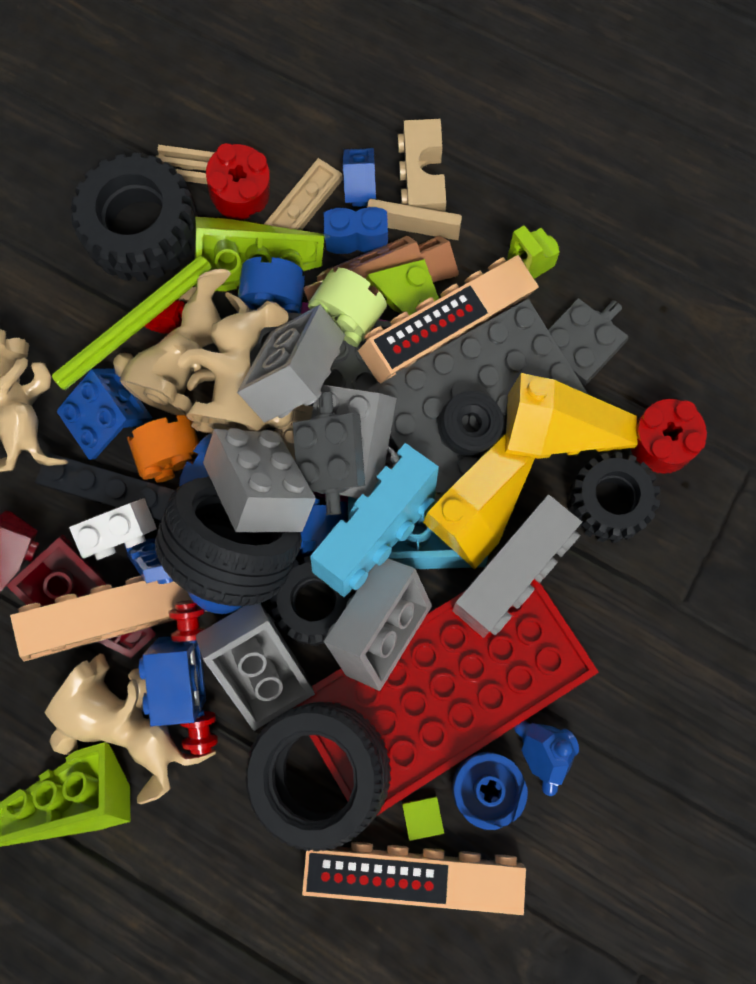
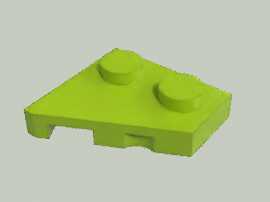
[365,259,439,315]

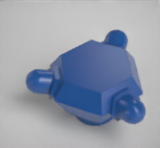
[514,720,579,796]

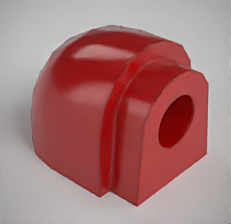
[144,299,185,333]

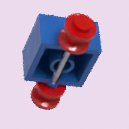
[139,600,218,755]

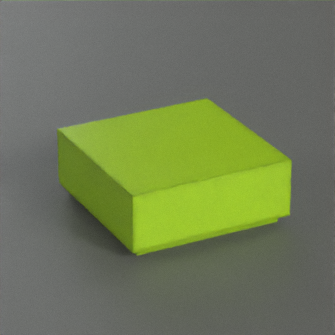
[402,796,444,841]

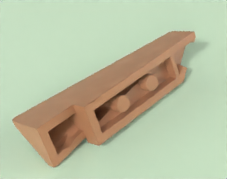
[303,235,459,302]

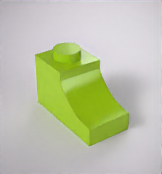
[507,225,560,279]

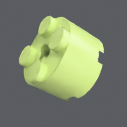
[308,267,387,347]

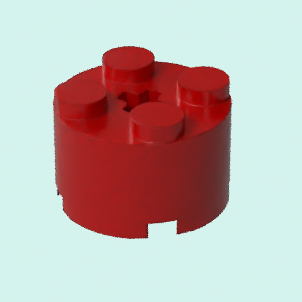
[206,143,270,220]
[631,399,707,474]

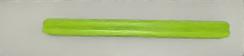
[52,256,213,390]

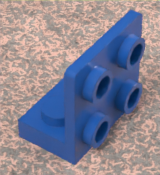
[57,369,152,460]

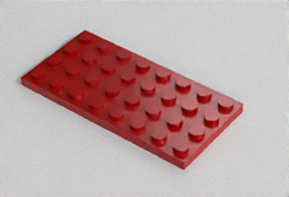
[293,579,599,816]

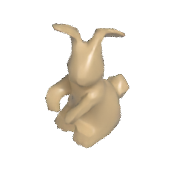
[113,269,231,415]
[177,292,294,434]
[0,329,69,472]
[44,653,217,805]

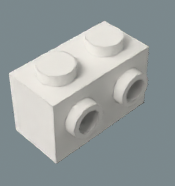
[69,498,157,560]

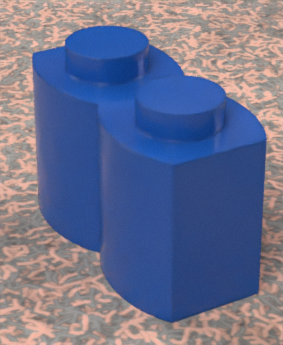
[324,207,388,254]

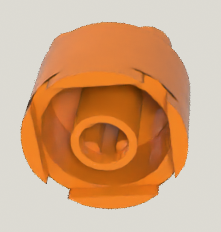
[127,415,199,483]

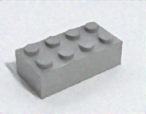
[452,494,582,638]

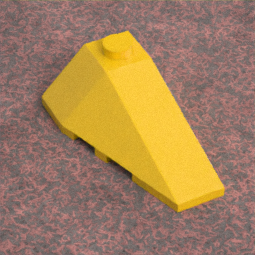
[505,373,638,459]
[423,434,535,569]

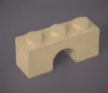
[398,119,446,212]

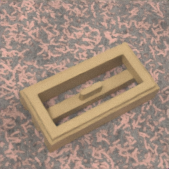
[156,145,215,184]

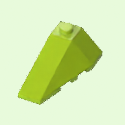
[195,217,324,291]
[0,742,131,847]

